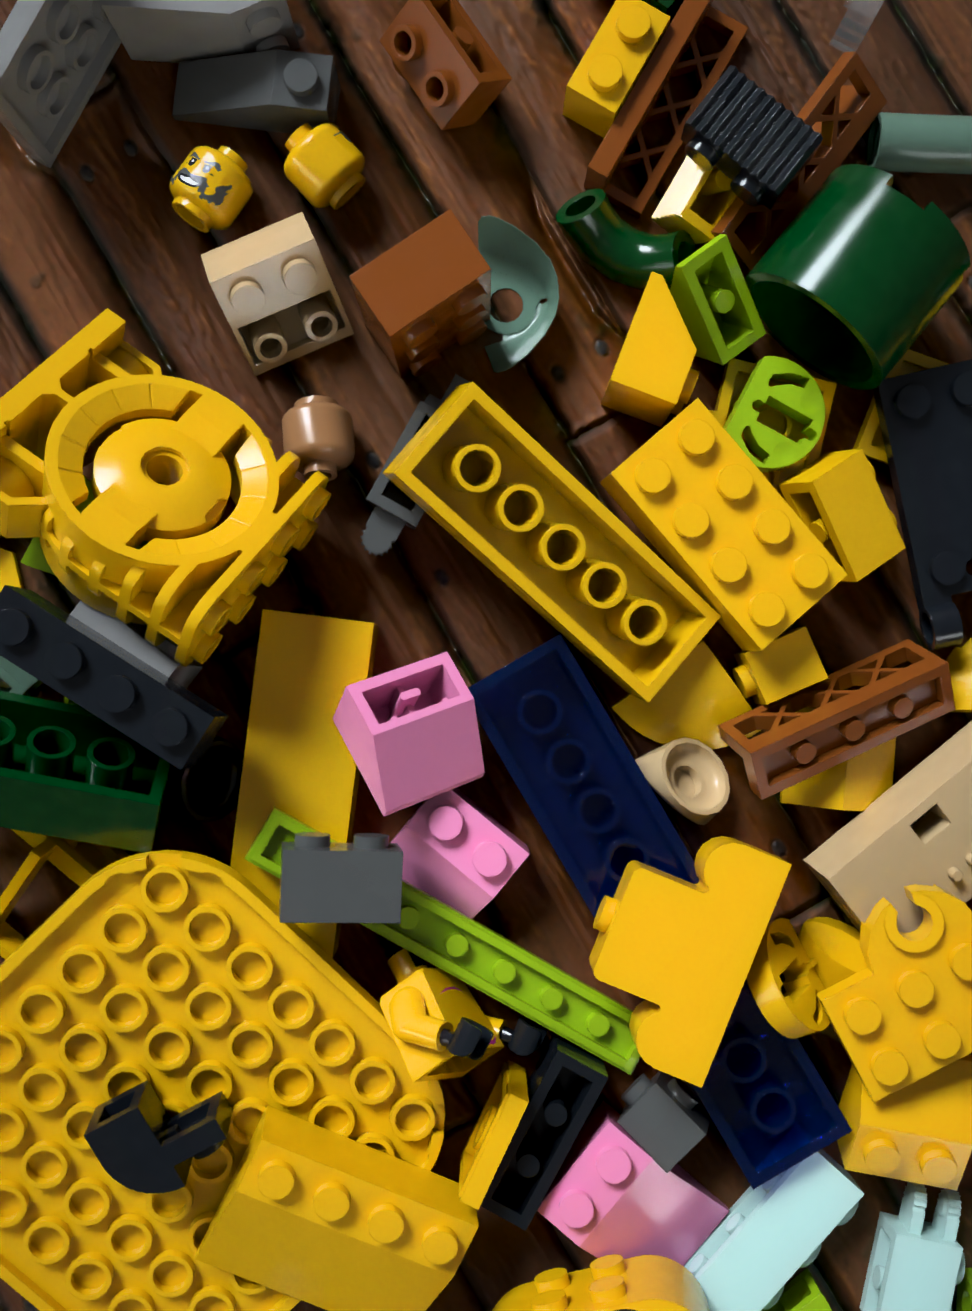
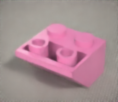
[333,652,485,817]

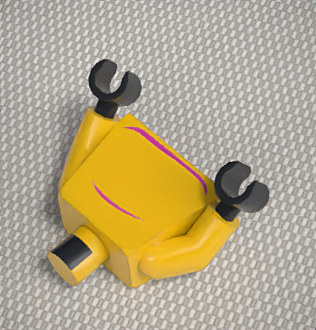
[380,949,548,1082]

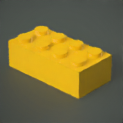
[599,398,848,651]

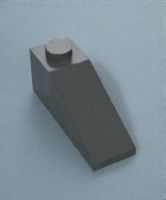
[172,49,341,134]

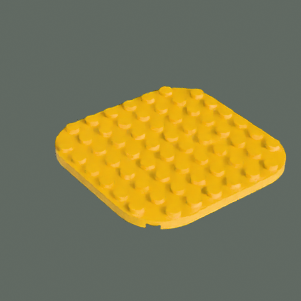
[0,850,445,1311]

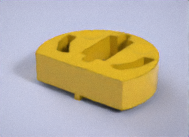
[747,918,831,1039]

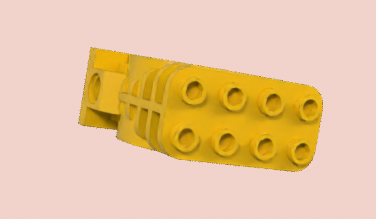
[0,308,331,667]

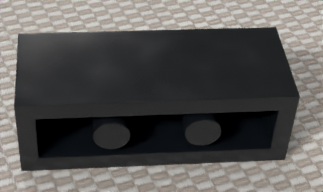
[481,1033,609,1231]

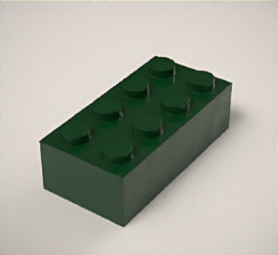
[0,691,173,853]

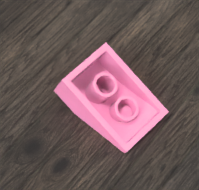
[537,1100,730,1266]

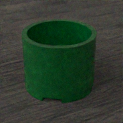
[745,164,971,390]

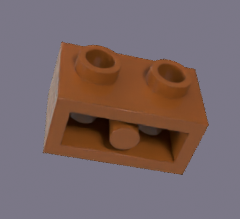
[379,0,512,130]

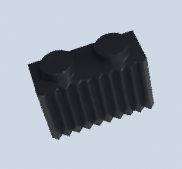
[681,65,823,210]

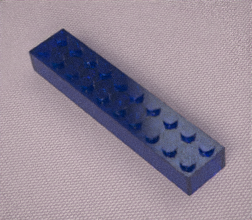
[468,634,852,1189]

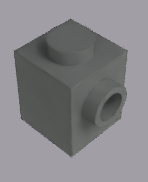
[617,1071,711,1173]

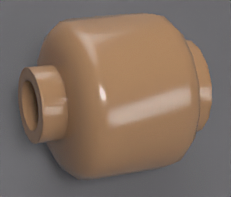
[282,395,355,481]

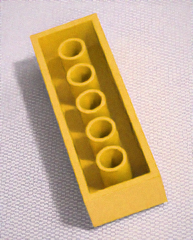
[383,381,721,703]

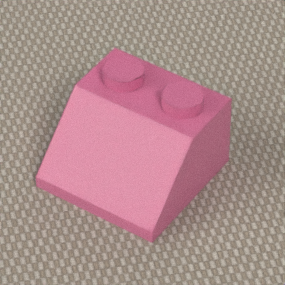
[390,788,530,919]

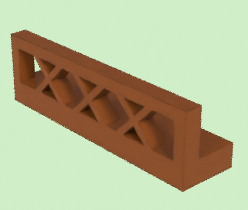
[584,0,749,219]
[711,52,887,276]
[718,639,955,800]

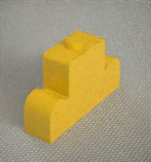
[589,836,792,1088]

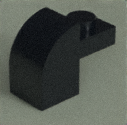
[84,1080,233,1194]

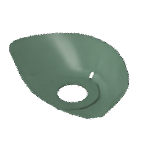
[478,215,560,373]

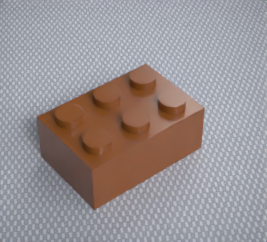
[349,209,491,379]

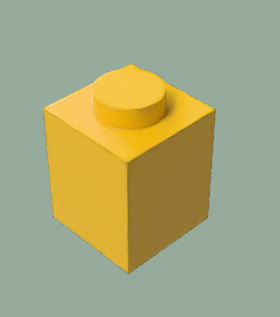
[732,626,828,705]

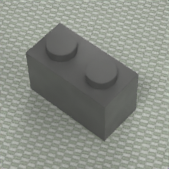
[279,832,403,923]

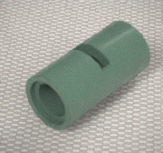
[866,112,972,175]

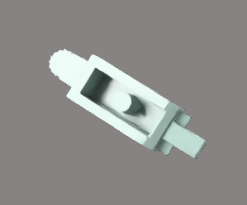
[859,1182,965,1311]

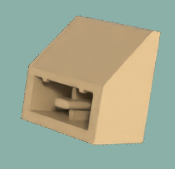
[201,212,354,376]

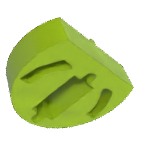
[723,356,825,473]

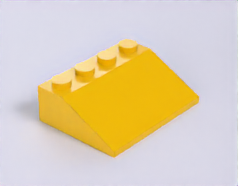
[195,1105,479,1311]

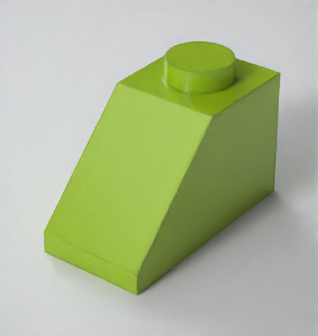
[670,234,767,365]

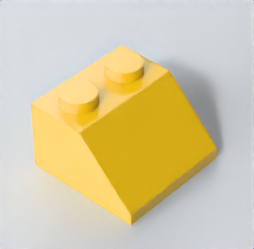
[600,271,700,427]
[833,1055,972,1191]

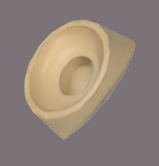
[634,737,730,825]

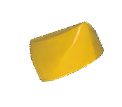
[798,917,867,989]

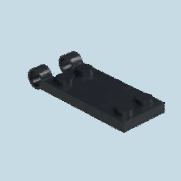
[873,359,972,650]

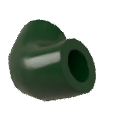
[555,189,697,290]

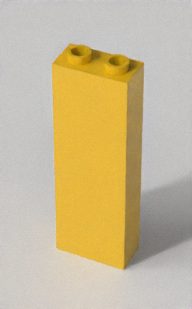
[230,609,379,958]

